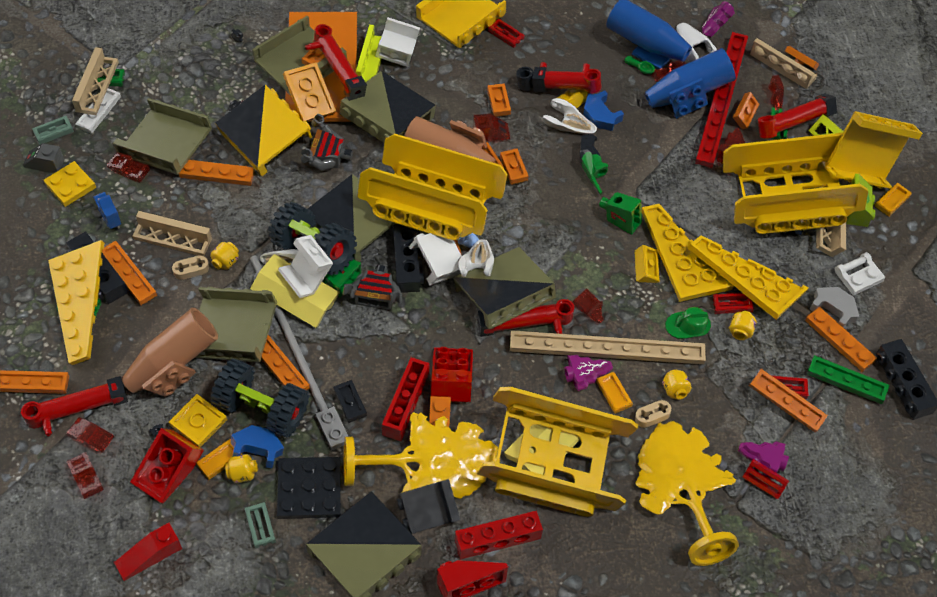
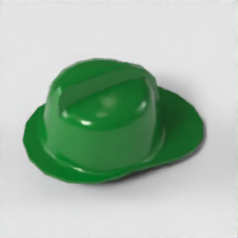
[665,307,711,339]

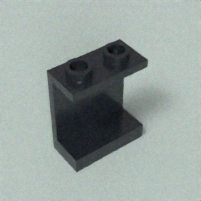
[396,479,460,534]

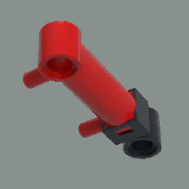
[516,62,602,94]

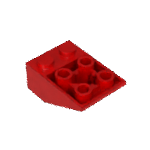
[431,347,473,402]

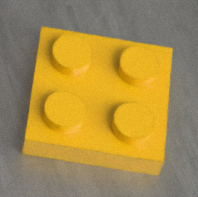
[43,161,96,207]
[169,394,228,447]

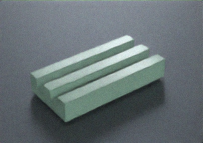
[32,116,74,144]
[245,502,276,549]

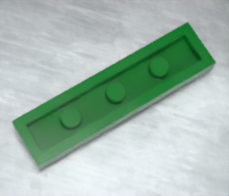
[807,355,889,404]

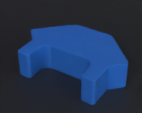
[583,91,624,131]
[93,192,121,229]
[231,425,284,468]

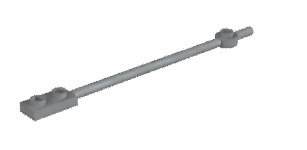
[250,255,348,451]

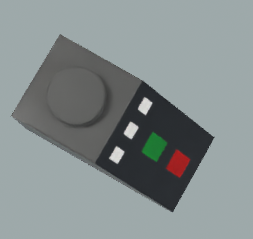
[23,143,64,173]

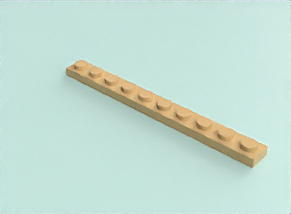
[510,331,706,364]

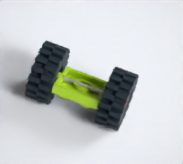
[268,202,357,275]
[211,358,310,438]

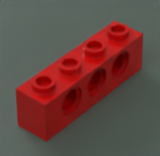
[382,357,429,441]
[454,510,543,560]

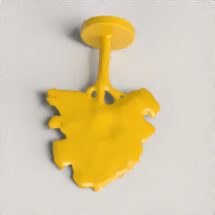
[343,412,500,499]
[635,421,739,566]

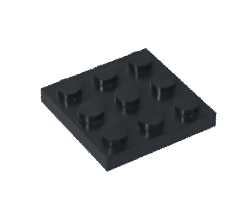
[277,457,341,519]

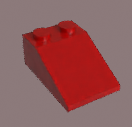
[130,428,204,503]
[437,560,508,597]

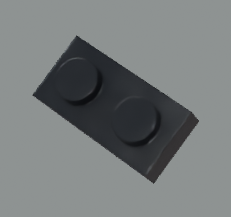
[333,380,367,423]

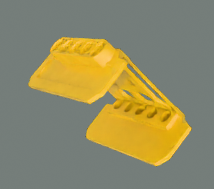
[723,133,868,234]
[357,134,508,240]
[477,387,638,517]

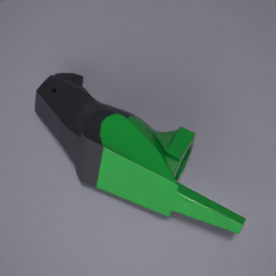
[580,134,608,195]

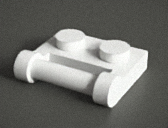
[835,252,885,296]

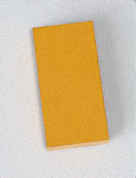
[875,183,912,217]
[596,372,633,414]
[196,439,242,480]

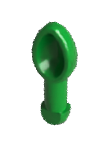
[625,56,655,75]

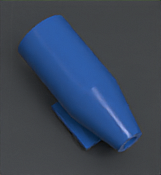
[606,0,692,71]
[645,48,736,119]

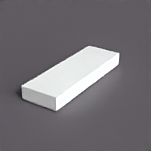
[76,88,121,134]

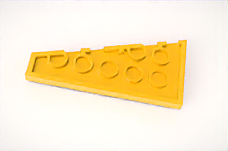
[642,204,733,302]
[688,235,809,320]
[48,240,104,365]

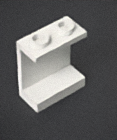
[375,17,420,67]
[409,233,462,285]
[278,235,333,298]

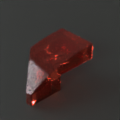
[769,75,784,111]
[572,288,603,324]

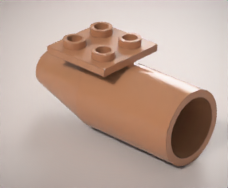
[405,116,496,163]
[122,308,218,397]

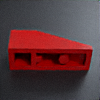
[114,523,182,581]

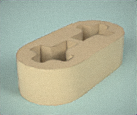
[172,256,209,280]
[635,400,671,428]

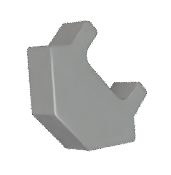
[810,287,859,328]

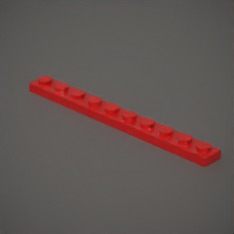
[695,32,748,168]

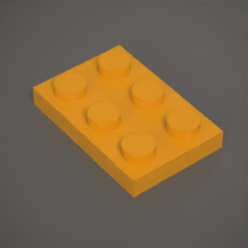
[283,62,336,122]

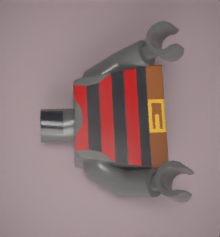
[300,114,353,171]
[342,265,402,310]

